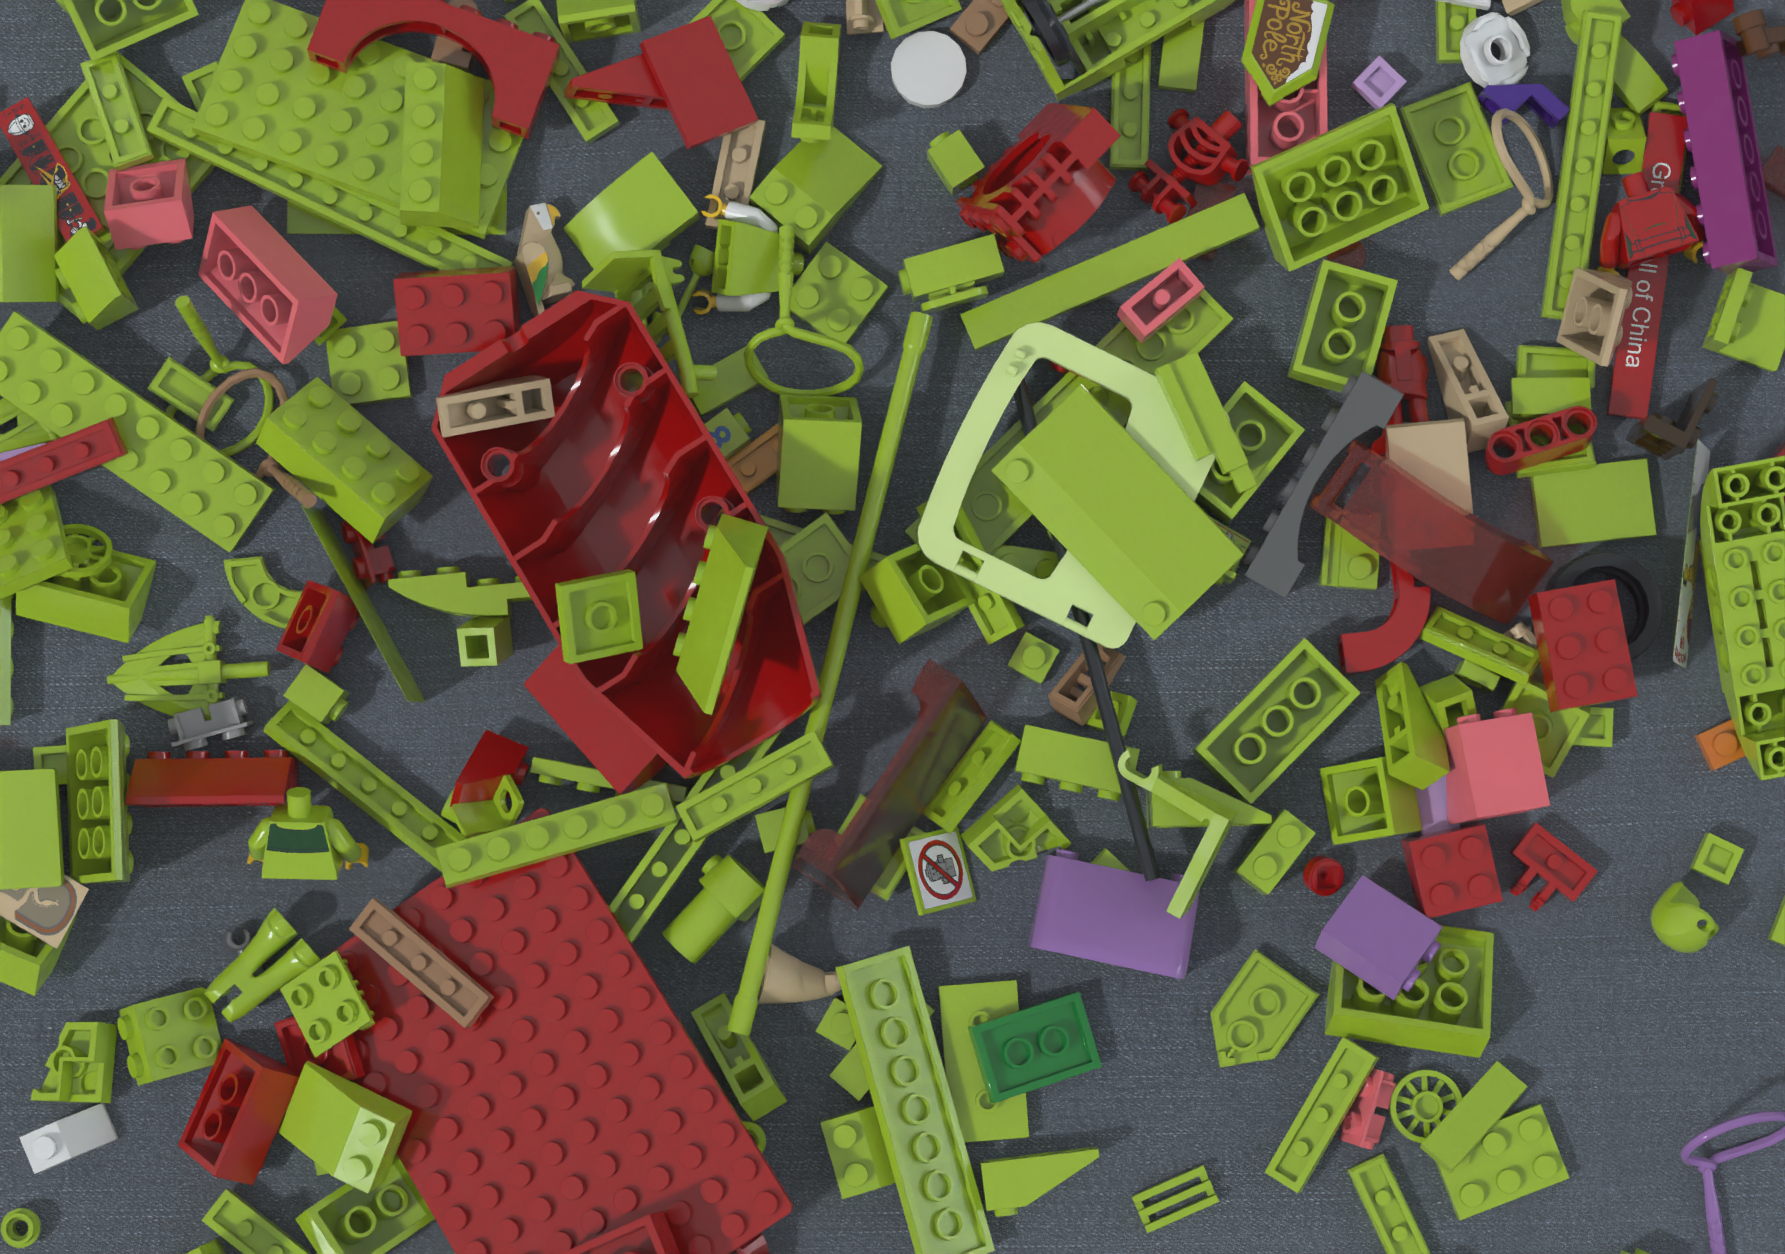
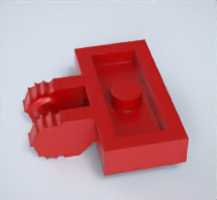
[1509,822,1598,912]

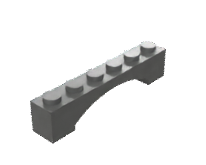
[1243,370,1404,598]

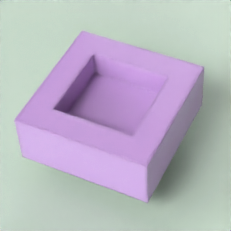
[1351,56,1407,110]

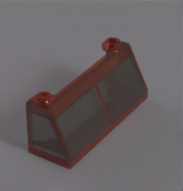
[792,658,987,910]

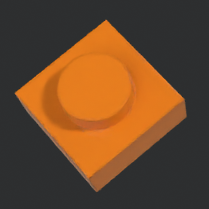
[1694,719,1746,771]

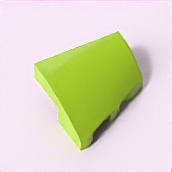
[961,784,1072,872]
[31,1022,117,1103]

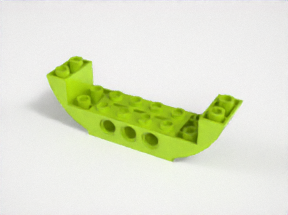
[1699,455,1785,780]

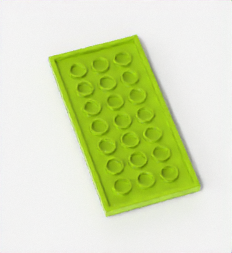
[192,0,524,240]

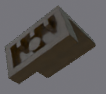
[1625,378,1719,461]

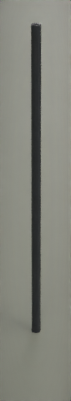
[1013,377,1161,882]

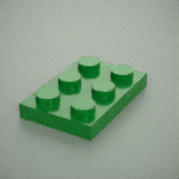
[968,991,1102,1103]

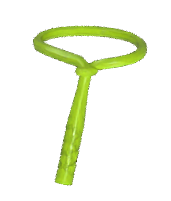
[744,226,864,396]
[165,295,274,457]

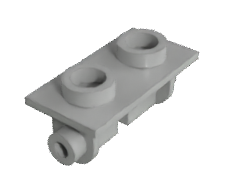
[168,697,254,751]

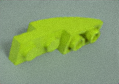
[388,566,533,618]

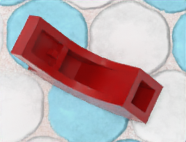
[1337,550,1431,675]

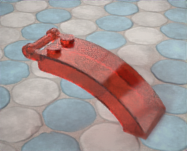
[1309,440,1554,624]

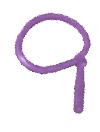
[1680,1111,1785,1254]

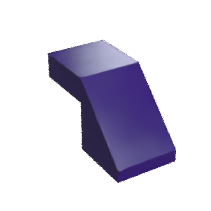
[1478,84,1570,129]

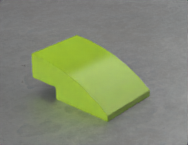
[563,152,700,269]

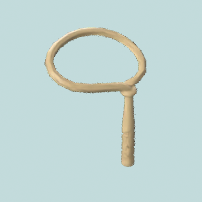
[1449,108,1553,281]

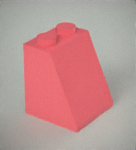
[1444,708,1550,825]

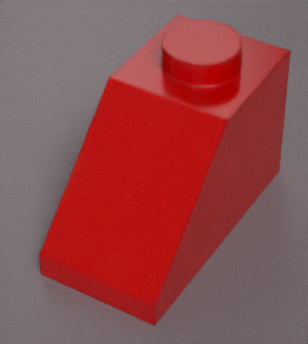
[450,730,530,807]

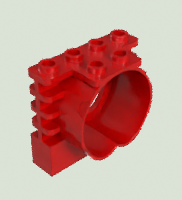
[956,103,1120,263]

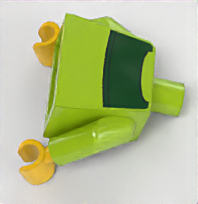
[247,787,369,880]

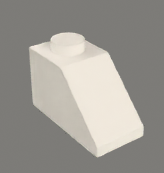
[19,1103,119,1174]

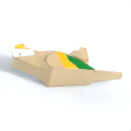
[514,203,575,317]

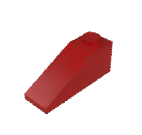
[564,54,669,110]

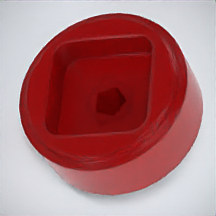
[1303,855,1344,896]

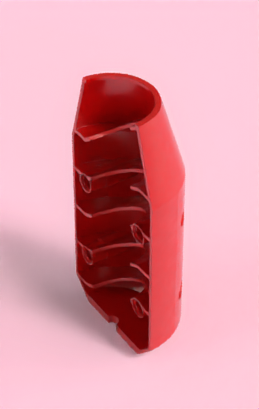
[431,290,822,779]

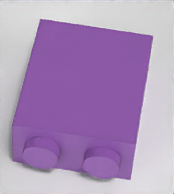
[1314,875,1442,1000]

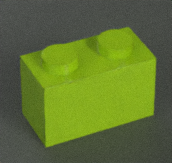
[1232,809,1316,895]

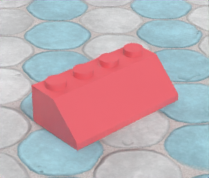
[198,205,338,364]

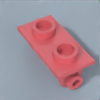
[1339,1068,1396,1150]

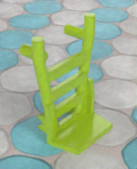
[582,250,717,398]

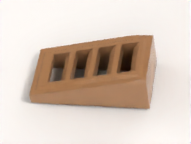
[1048,644,1125,726]

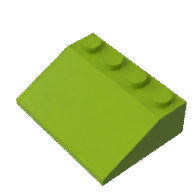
[1250,103,1429,272]
[673,513,768,715]
[66,719,134,884]
[1325,925,1494,1058]

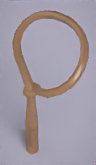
[196,368,317,508]

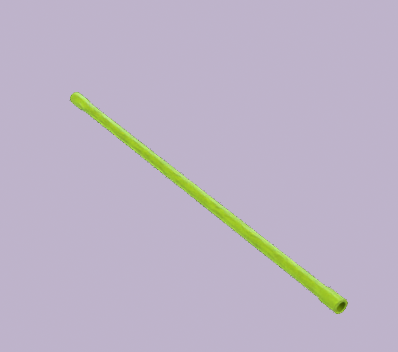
[727,311,933,1036]

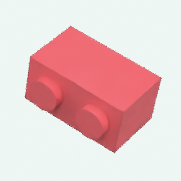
[1117,257,1205,344]

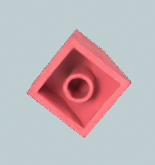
[104,158,194,250]

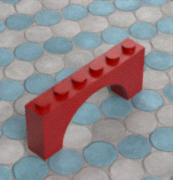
[307,0,560,140]

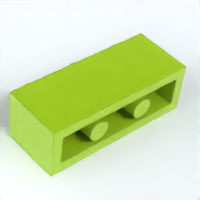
[1014,725,1140,802]

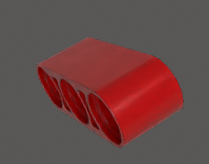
[1484,406,1597,475]

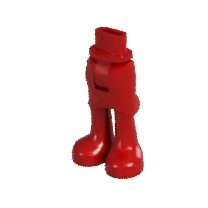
[1371,325,1430,461]

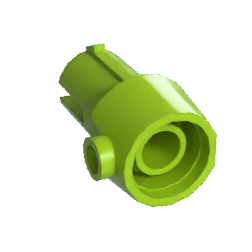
[662,854,765,964]

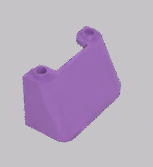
[1028,849,1200,980]

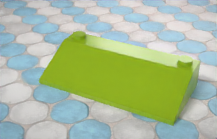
[991,384,1245,640]

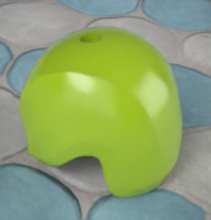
[1650,881,1719,953]

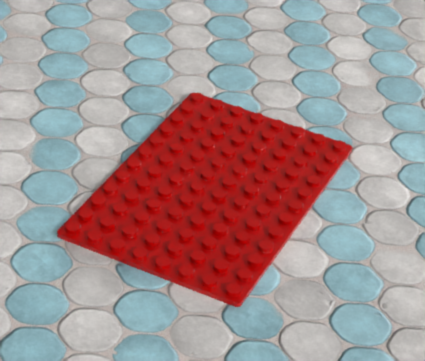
[321,808,793,1254]

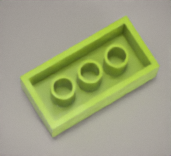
[256,377,433,544]
[1191,638,1360,805]

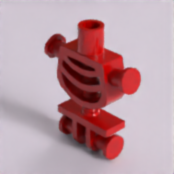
[1128,109,1249,224]

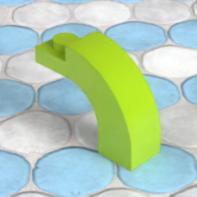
[791,21,841,143]

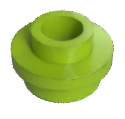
[1,1208,41,1248]

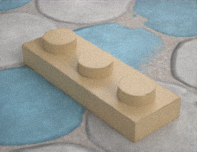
[705,120,766,230]

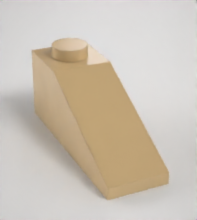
[1427,329,1509,453]
[436,374,555,437]

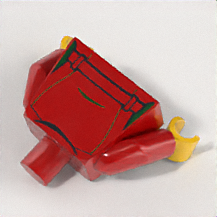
[1597,172,1705,275]

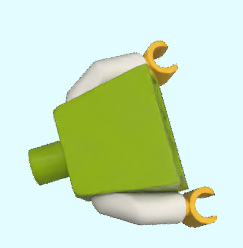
[692,194,804,315]

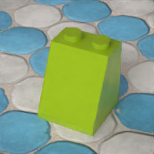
[776,394,862,514]

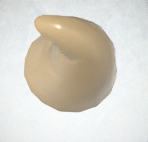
[757,943,841,1004]

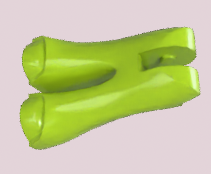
[204,907,321,1023]

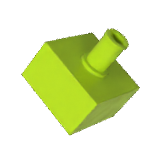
[859,543,975,644]

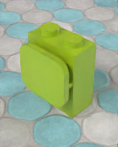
[898,234,1004,314]

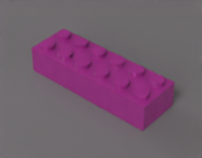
[1671,30,1778,274]

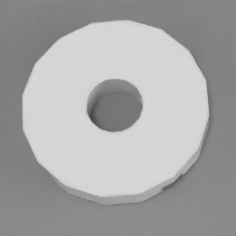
[1460,12,1530,88]

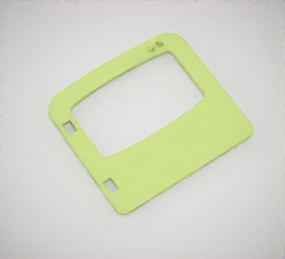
[917,322,1231,649]

